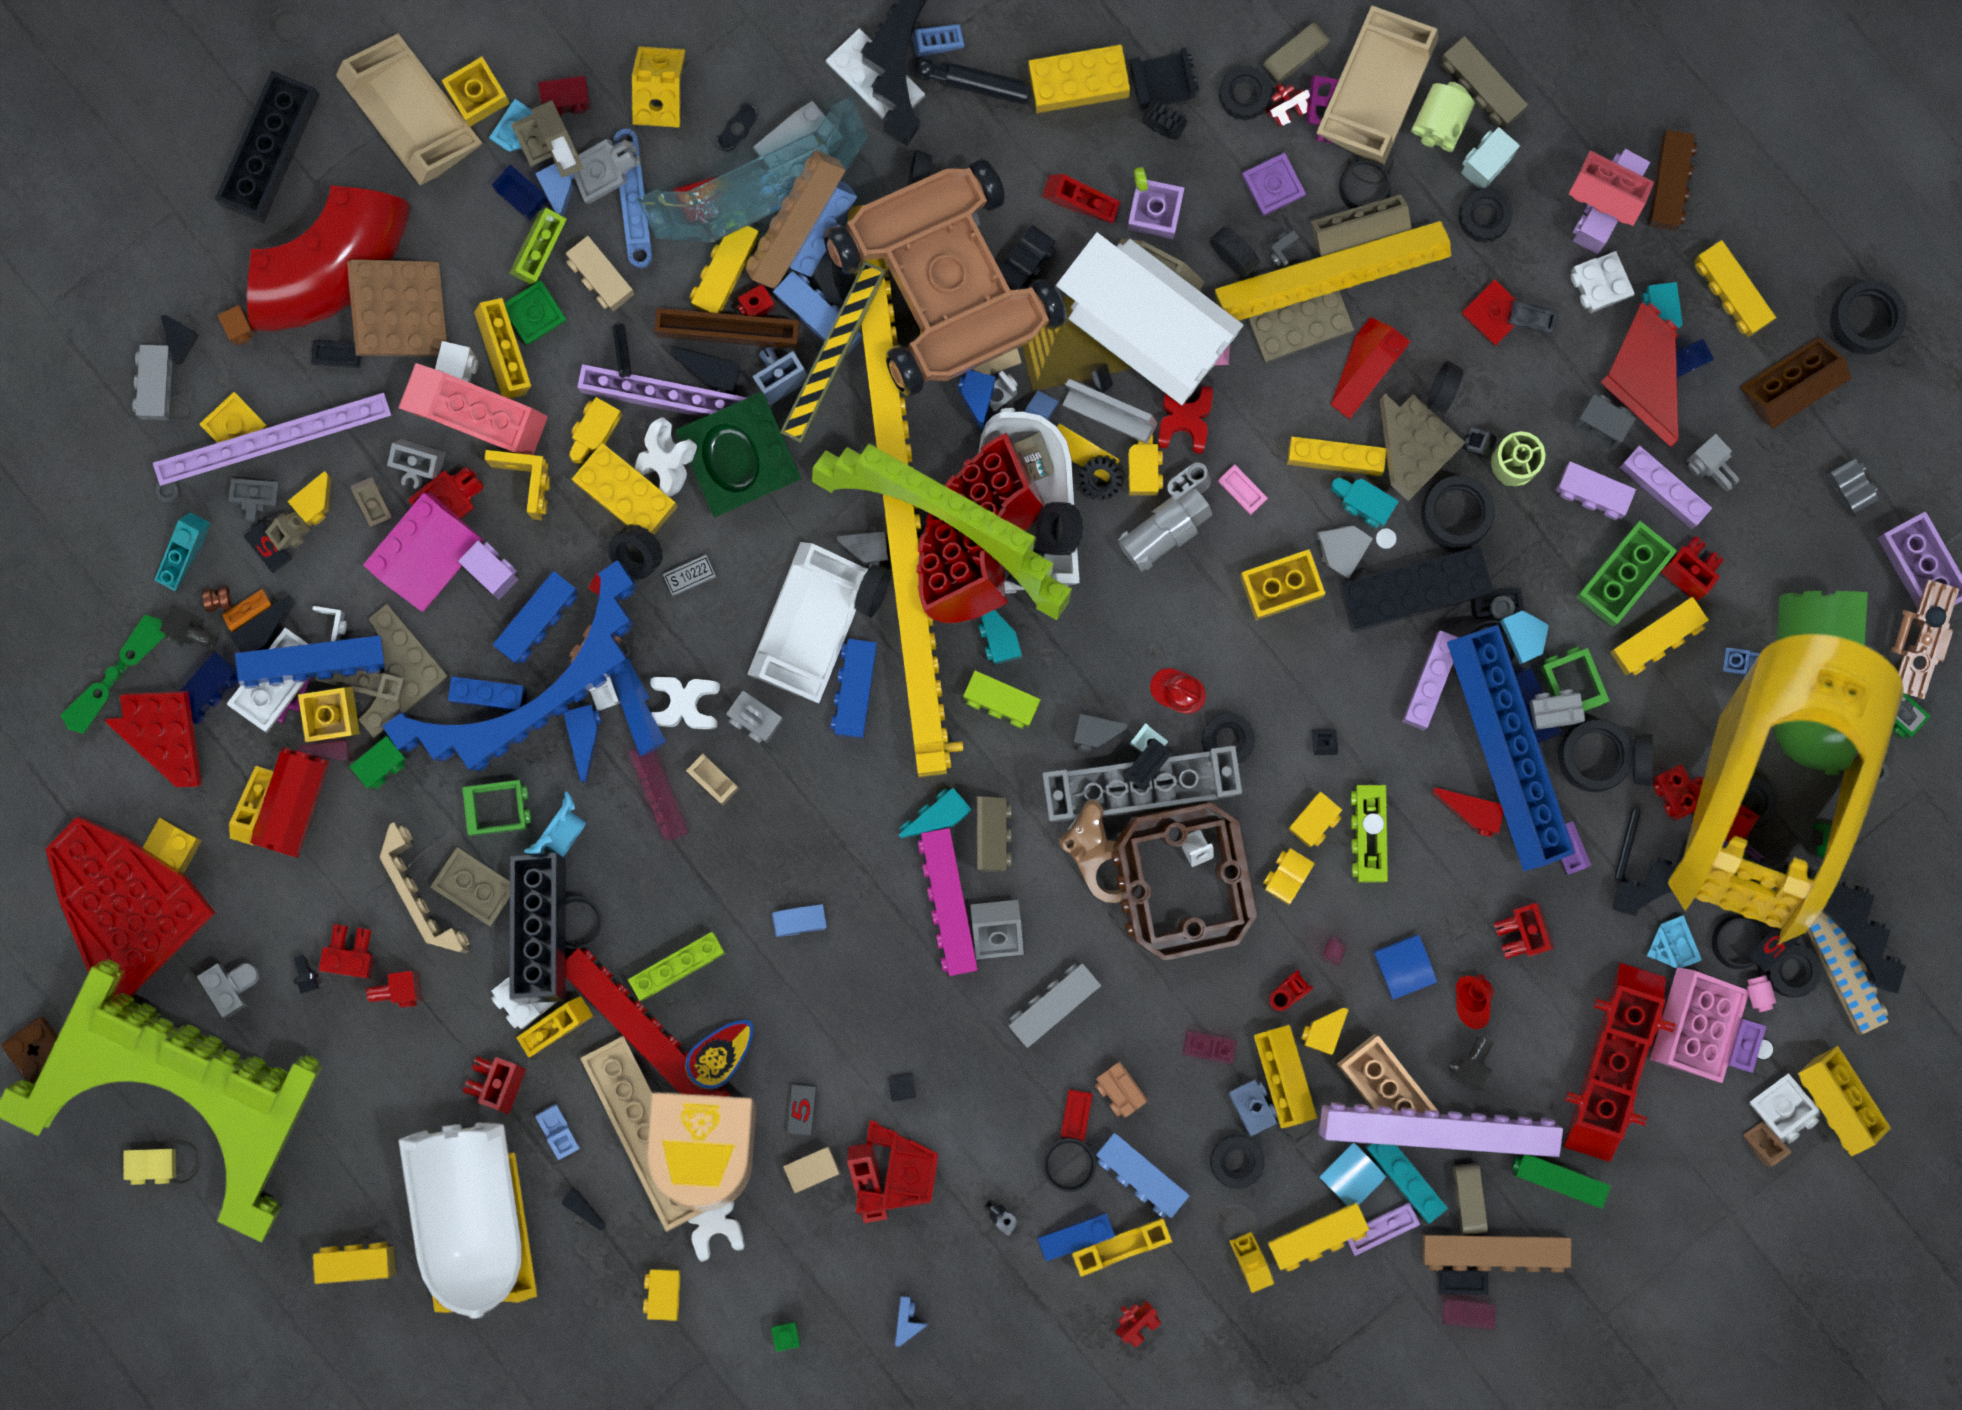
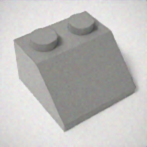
[970,900,1024,959]

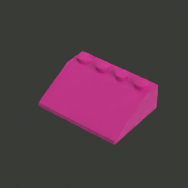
[363,493,484,612]

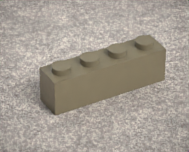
[1441,36,1528,129]
[1311,194,1412,257]

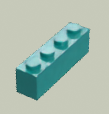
[1364,1143,1448,1224]

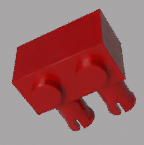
[1660,536,1724,601]
[1652,764,1698,821]
[1494,903,1555,960]
[319,924,375,979]
[366,971,423,1008]
[463,1056,527,1115]

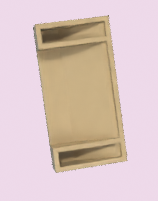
[1317,6,1439,165]
[336,34,482,186]

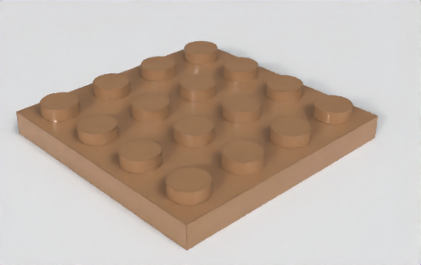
[347,260,447,357]

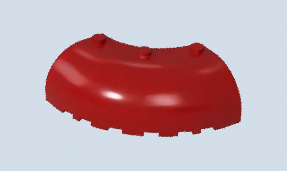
[247,186,411,331]
[916,433,1045,623]

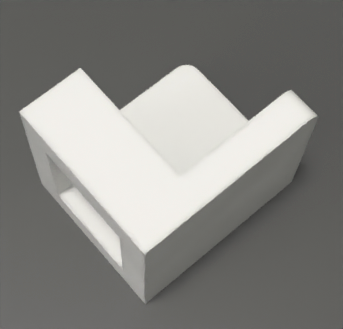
[589,676,620,711]

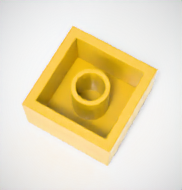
[441,57,510,127]
[298,687,360,742]

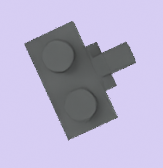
[228,478,280,524]

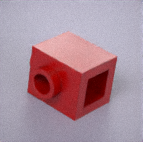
[737,284,776,317]

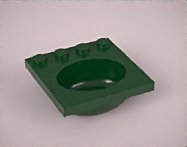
[675,391,802,518]

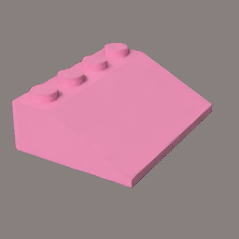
[1650,967,1749,1083]

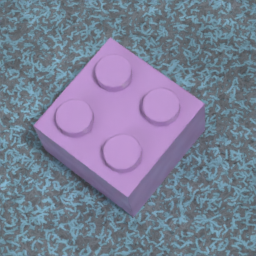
[1127,180,1184,240]
[458,541,519,600]

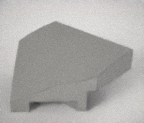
[1317,525,1373,579]

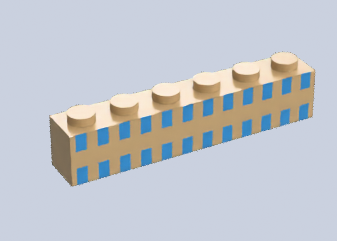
[1806,912,1888,1035]

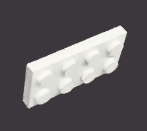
[826,29,925,120]
[227,628,308,733]

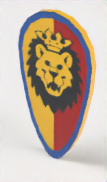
[685,1020,754,1090]

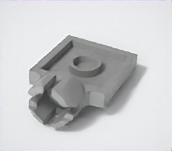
[573,139,641,204]

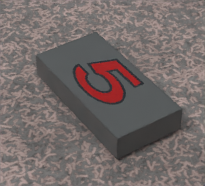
[787,1085,816,1135]

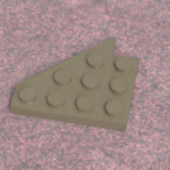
[1380,394,1465,501]

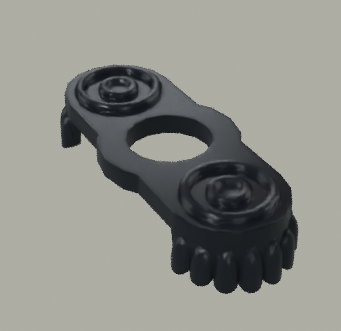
[716,102,759,152]

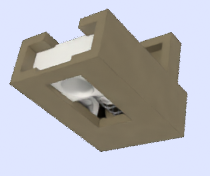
[511,100,583,178]

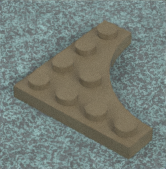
[359,604,448,738]

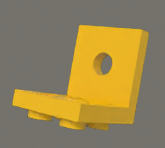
[632,47,685,127]
[485,450,551,520]

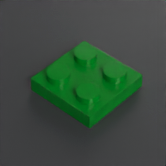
[504,280,567,346]

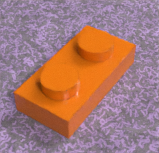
[222,589,272,633]

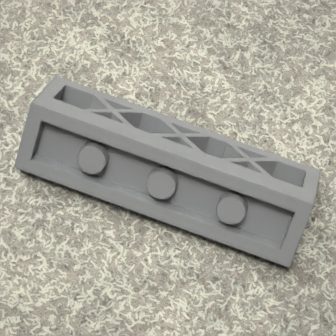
[1062,379,1158,444]

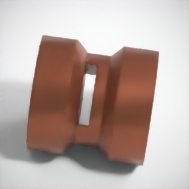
[202,585,232,613]

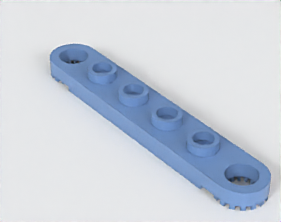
[614,128,652,269]

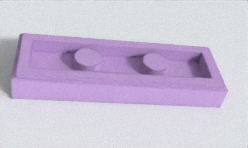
[1347,1202,1420,1256]

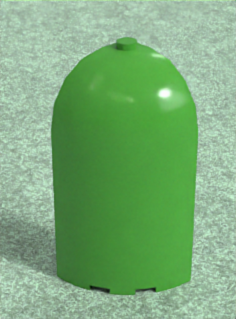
[1773,591,1868,776]

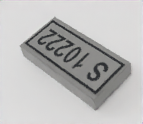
[663,555,716,597]

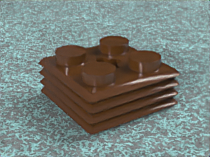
[1,1017,58,1083]

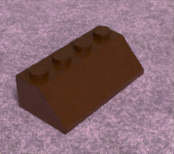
[1740,337,1852,429]

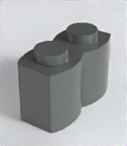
[1826,459,1879,516]

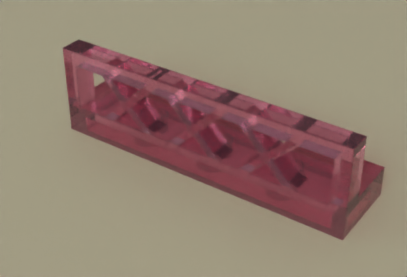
[629,749,689,842]

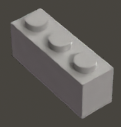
[133,345,173,420]

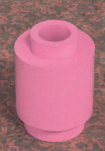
[1747,975,1777,1012]

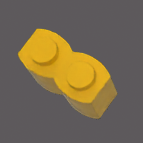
[1263,848,1315,905]

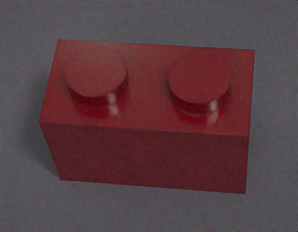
[538,75,591,116]

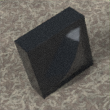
[1312,730,1338,755]

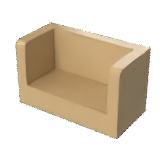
[686,754,739,806]
[783,1147,840,1193]

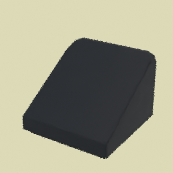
[1090,363,1113,393]
[1462,427,1497,459]
[888,1074,916,1102]

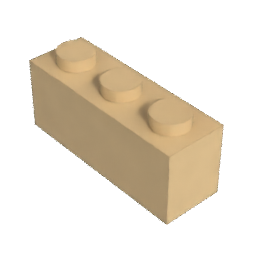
[566,236,635,312]

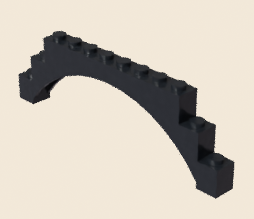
[861,0,927,146]
[1612,840,1906,994]

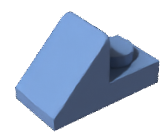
[895,1295,927,1346]

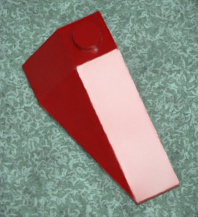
[1331,317,1411,419]

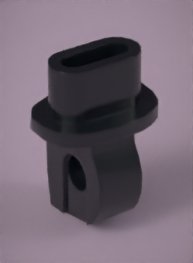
[294,954,319,994]
[985,1200,1017,1237]

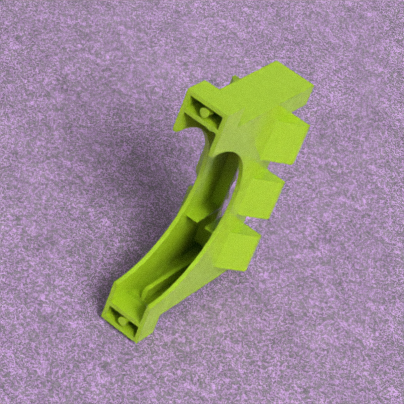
[0,960,323,1242]

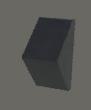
[161,315,199,365]

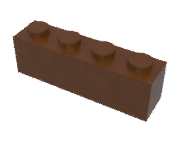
[1648,130,1697,231]

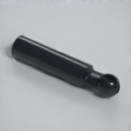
[914,57,1031,105]

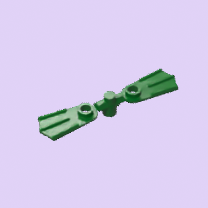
[60,614,168,734]

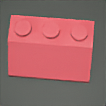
[1569,151,1654,226]

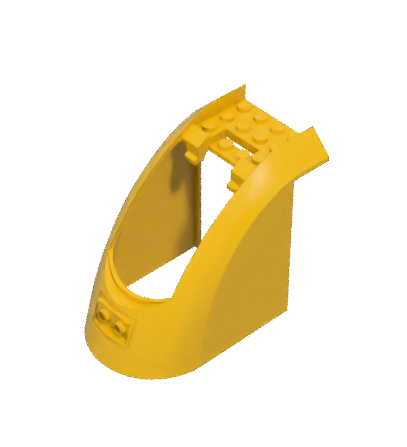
[1668,634,1904,944]

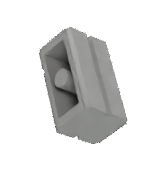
[1530,689,1585,730]

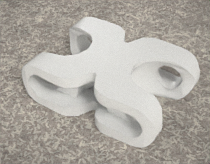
[635,417,697,497]
[650,677,720,729]
[688,1201,745,1262]

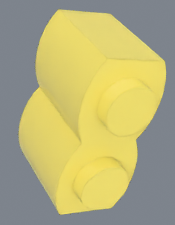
[124,1149,176,1185]

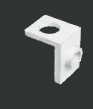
[990,371,1018,411]
[312,606,347,641]
[1181,830,1214,867]

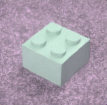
[1461,127,1520,189]

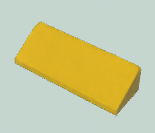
[1057,423,1120,483]

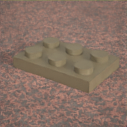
[431,847,510,927]

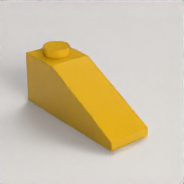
[229,766,273,845]
[516,996,594,1058]

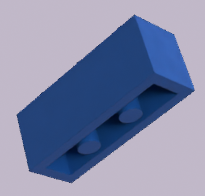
[448,677,526,711]

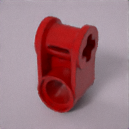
[1268,969,1314,1012]

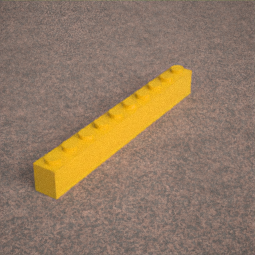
[1215,221,1451,321]

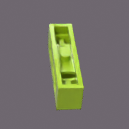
[1351,785,1388,883]
[628,932,726,1001]

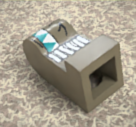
[1013,431,1054,481]

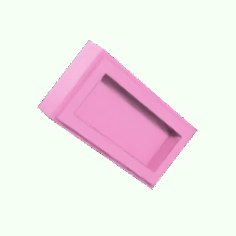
[1217,465,1268,516]

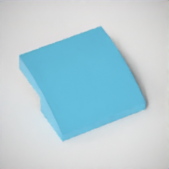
[1319,1143,1386,1206]

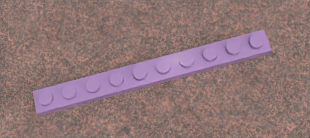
[153,393,391,486]

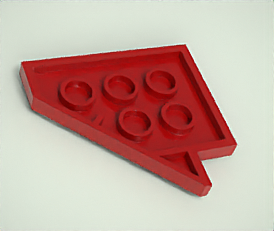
[105,691,202,787]

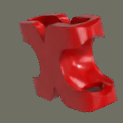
[1158,386,1213,454]

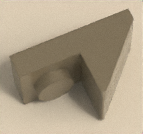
[351,477,392,527]

